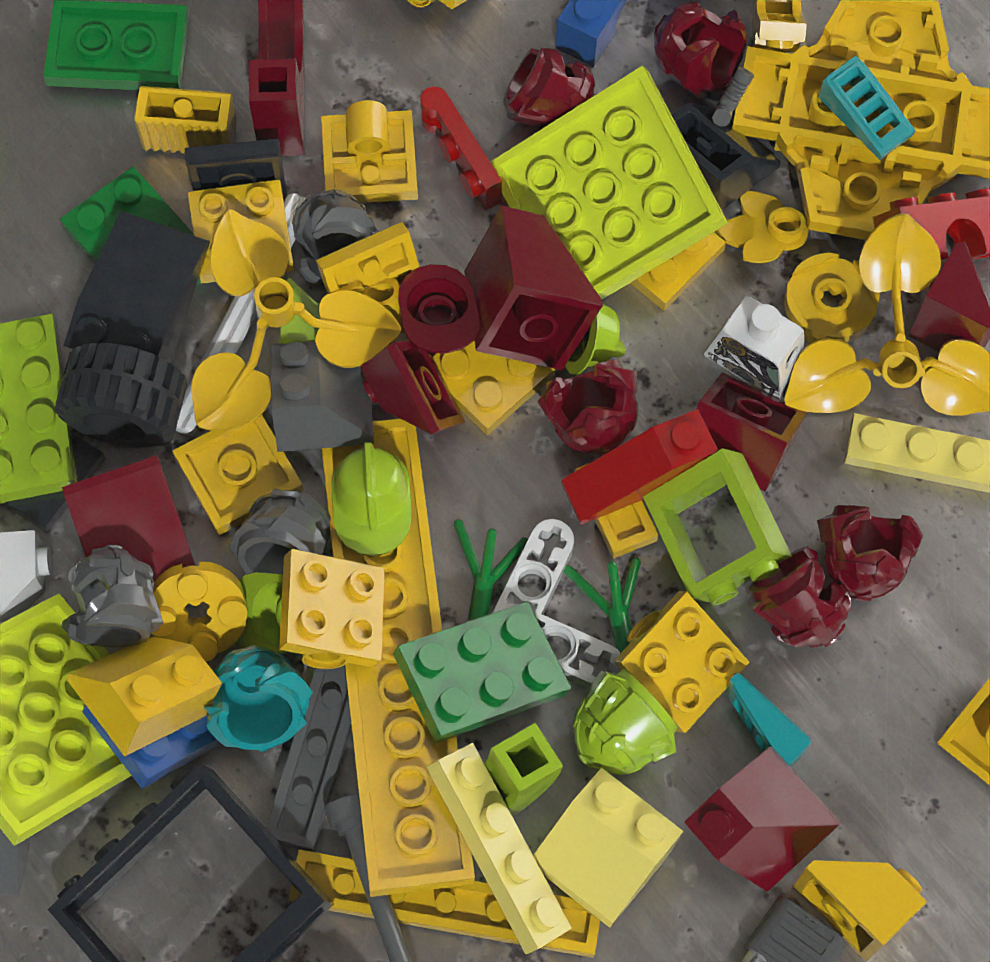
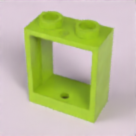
[643,448,792,605]

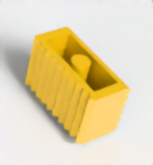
[134,86,237,154]

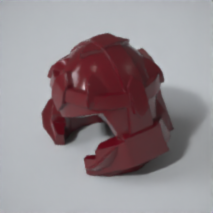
[654,2,747,99]
[503,47,596,131]
[538,359,638,457]
[817,505,923,602]
[747,546,852,648]

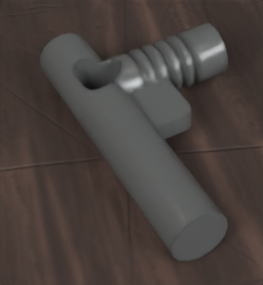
[712,67,754,127]

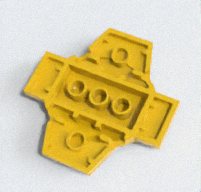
[732,0,990,240]

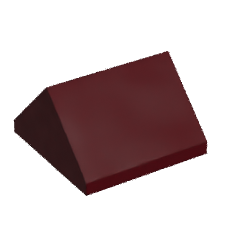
[908,241,990,352]

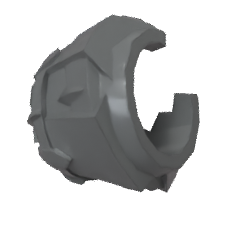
[292,189,379,286]
[229,488,331,574]
[61,545,163,648]

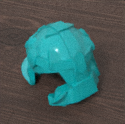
[204,644,313,752]

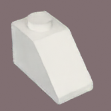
[0,530,52,624]

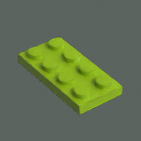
[0,313,77,503]

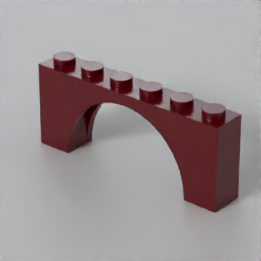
[249,0,305,156]

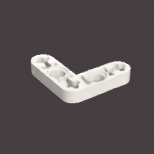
[493,519,621,689]

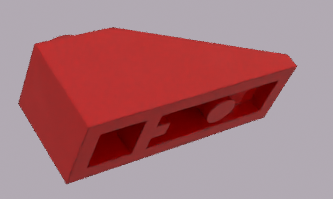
[561,409,718,525]

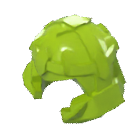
[573,669,678,775]

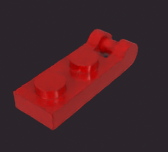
[420,86,502,210]

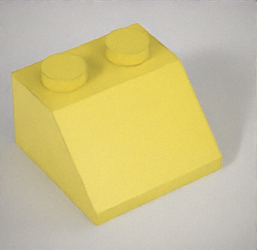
[533,768,683,928]

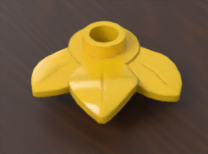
[716,191,809,263]

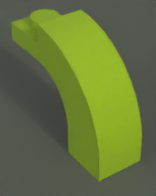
[484,723,563,817]

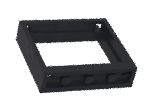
[47,764,334,962]

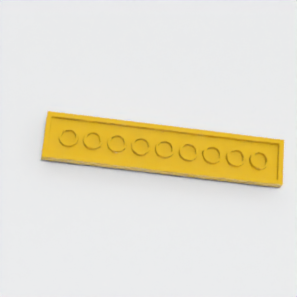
[322,419,475,897]

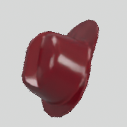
[398,264,480,353]

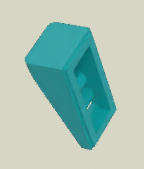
[818,56,916,160]
[725,673,811,768]

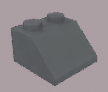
[271,342,374,452]

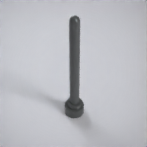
[324,793,412,962]

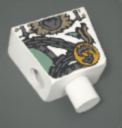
[704,296,805,400]

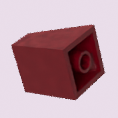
[464,205,603,370]
[62,455,196,604]

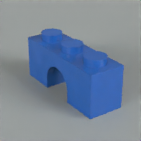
[556,0,637,67]

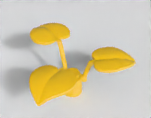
[191,209,401,431]
[784,213,990,416]

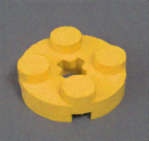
[784,253,880,343]
[152,561,248,662]

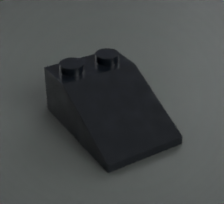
[63,211,210,364]

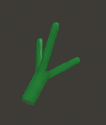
[454,519,528,621]
[564,558,641,653]

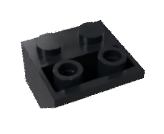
[671,102,781,210]

